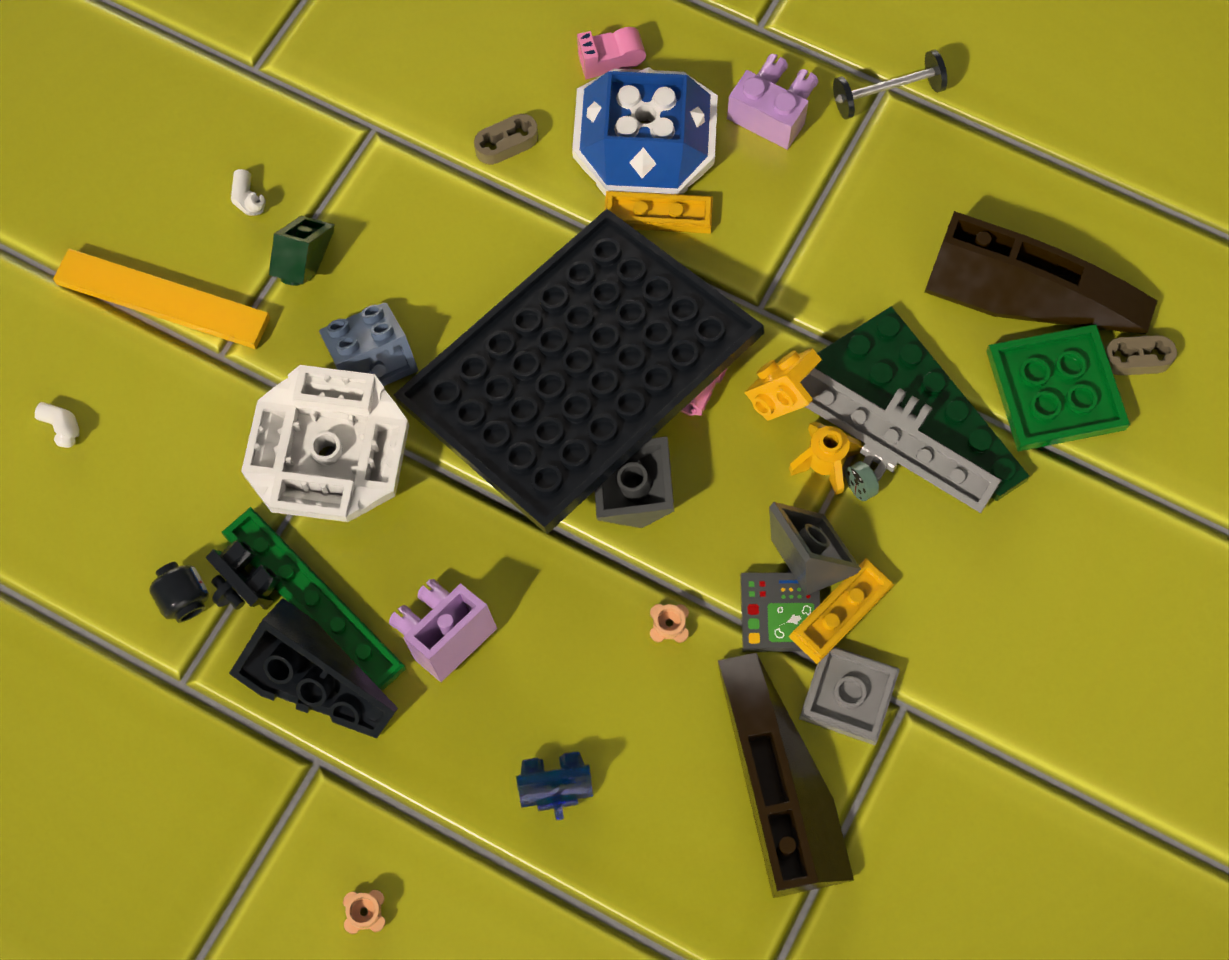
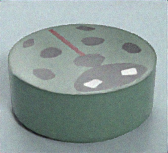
[845,461,879,501]

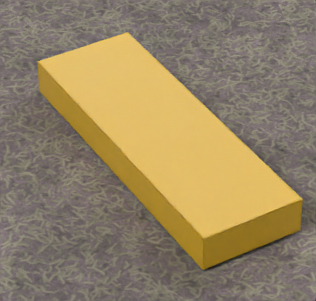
[605,191,713,234]
[788,558,894,664]

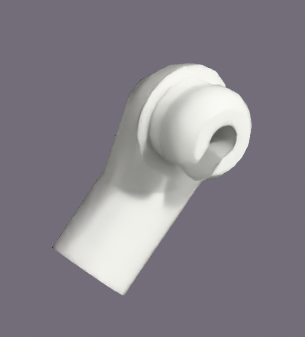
[231,169,266,216]
[35,402,79,448]

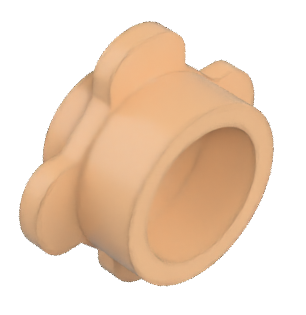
[650,604,689,643]
[343,890,385,934]

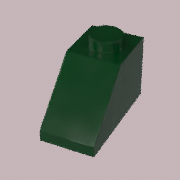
[269,215,335,286]

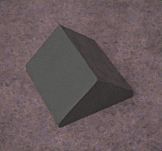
[595,436,675,528]
[769,502,861,595]

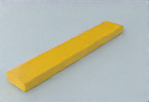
[53,249,271,349]

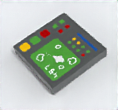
[740,572,820,652]

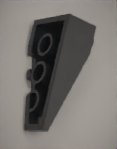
[229,598,398,739]

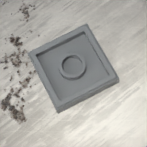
[799,647,900,745]

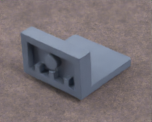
[319,303,419,386]

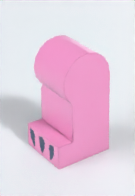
[577,27,646,80]

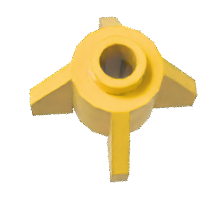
[789,421,863,495]

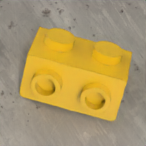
[744,348,822,421]

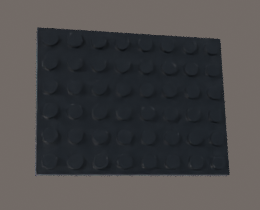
[393,209,764,534]

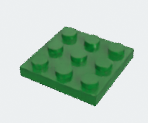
[986,324,1130,452]

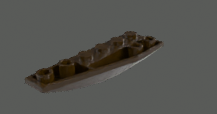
[924,211,1158,335]
[717,653,854,898]

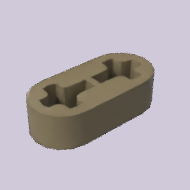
[474,114,538,165]
[1105,335,1177,375]

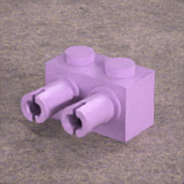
[727,54,819,150]
[389,579,497,682]

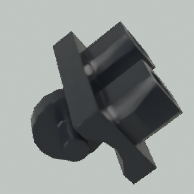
[206,540,280,610]

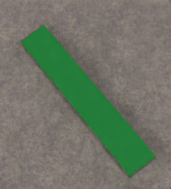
[222,507,406,691]

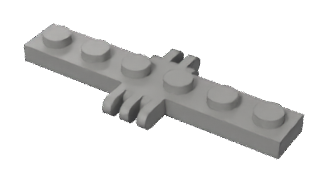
[800,368,1002,513]

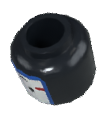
[149,562,209,623]

